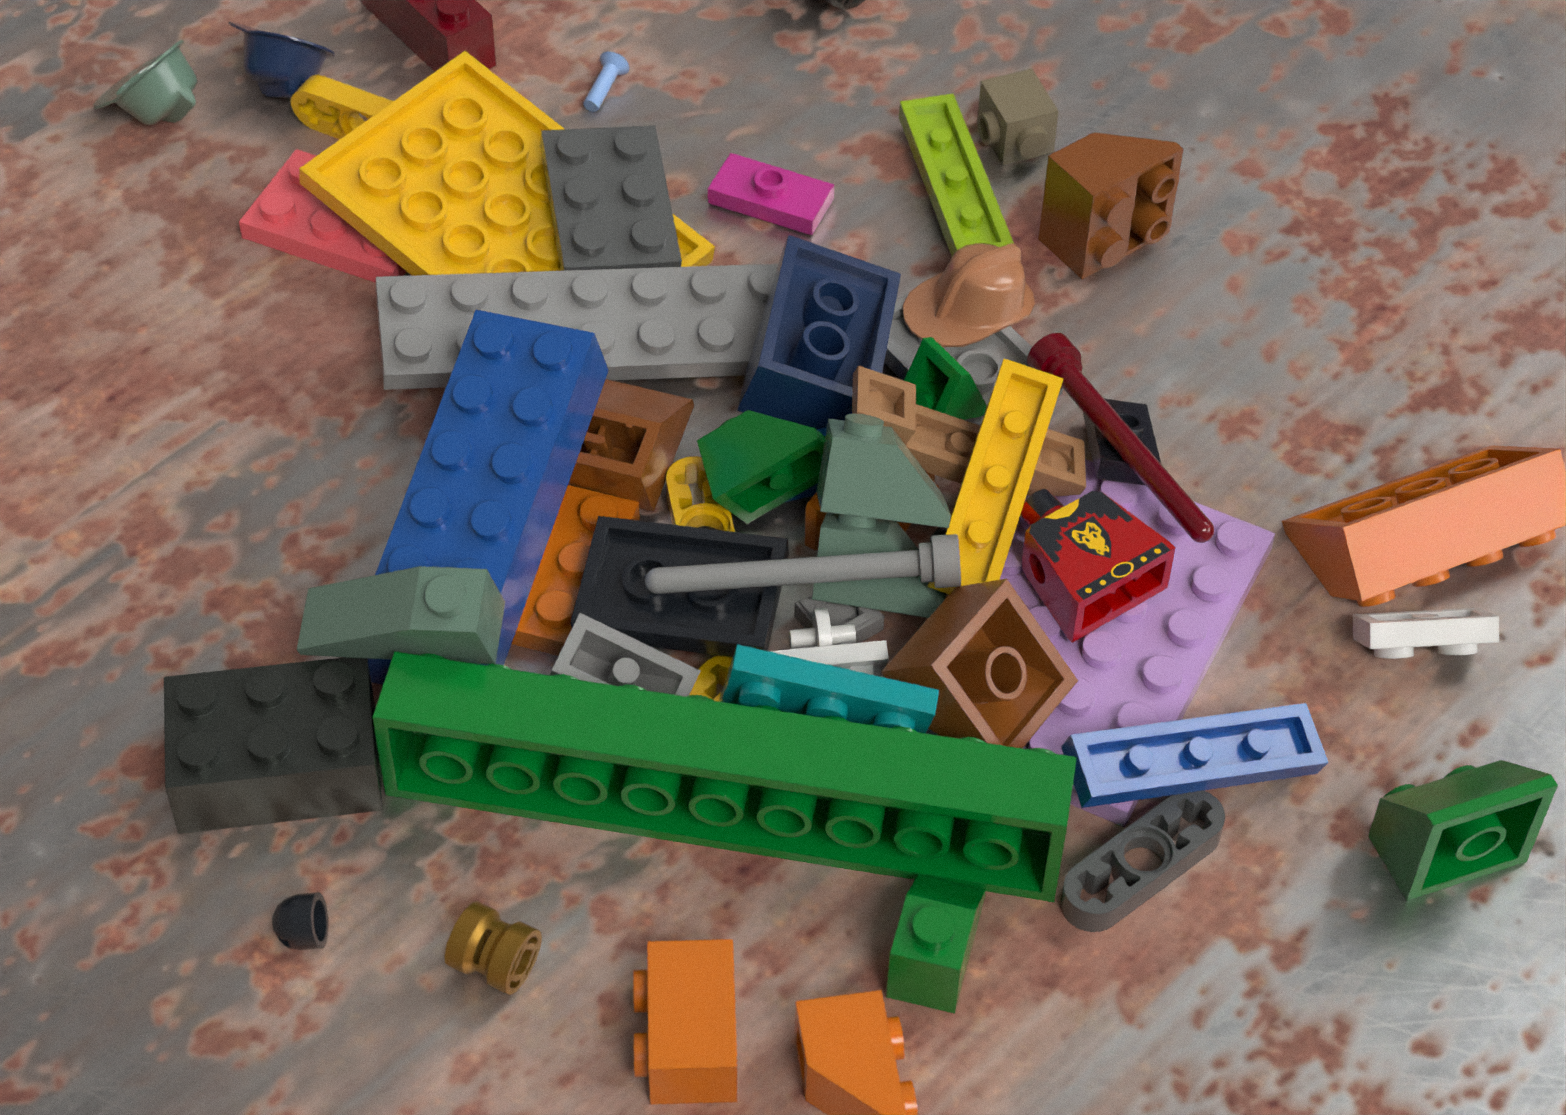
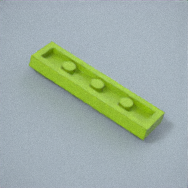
[899,93,1014,257]

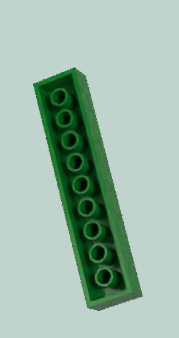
[373,651,1077,902]

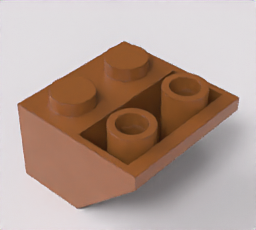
[1038,132,1184,280]
[568,379,694,512]

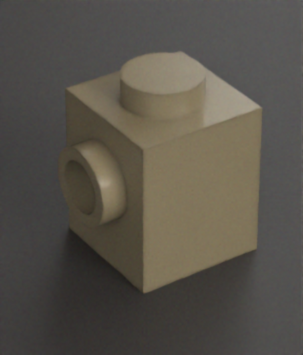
[977,68,1059,165]

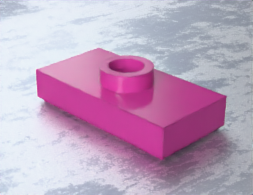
[708,153,835,235]

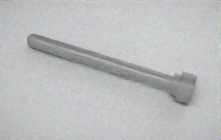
[645,534,961,594]

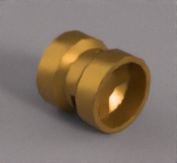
[444,901,542,995]

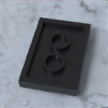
[570,516,789,657]

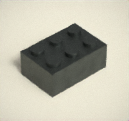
[164,657,383,834]

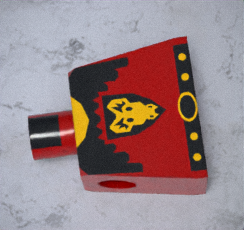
[1020,489,1176,643]

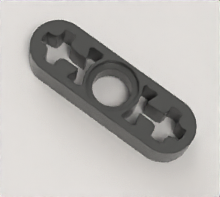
[1061,790,1225,932]

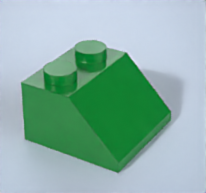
[1368,760,1558,901]

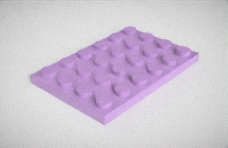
[926,459,1275,828]

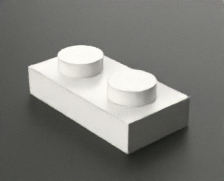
[1353,608,1499,659]

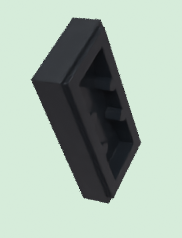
[1083,398,1161,486]

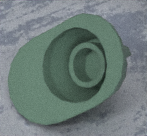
[93,39,198,125]

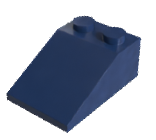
[737,235,901,430]

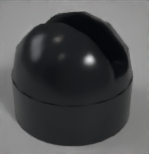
[271,892,329,950]

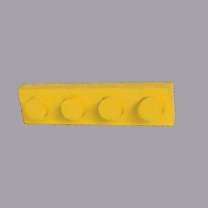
[928,358,1063,594]

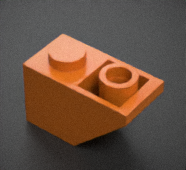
[794,990,918,1115]

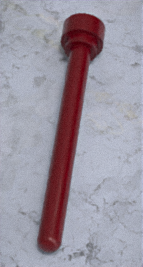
[1027,333,1214,543]

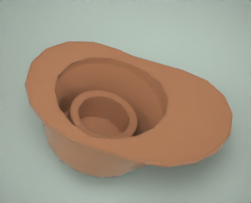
[903,243,1035,347]

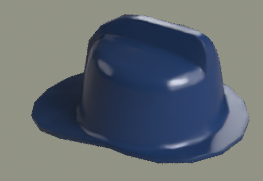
[228,21,335,98]

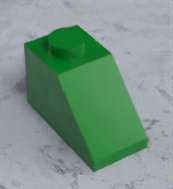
[697,410,825,524]
[886,874,986,1014]

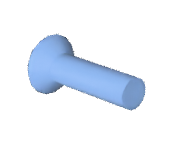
[583,51,629,112]

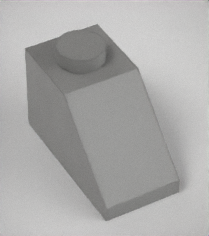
[550,613,700,696]

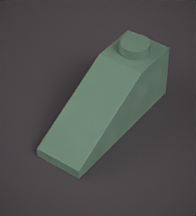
[297,566,505,664]

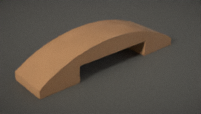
[852,366,1086,496]

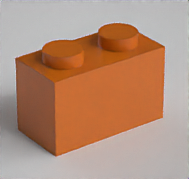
[633,939,737,1105]

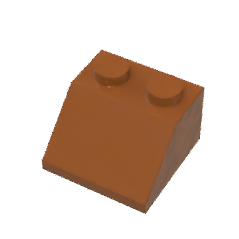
[881,579,1078,748]

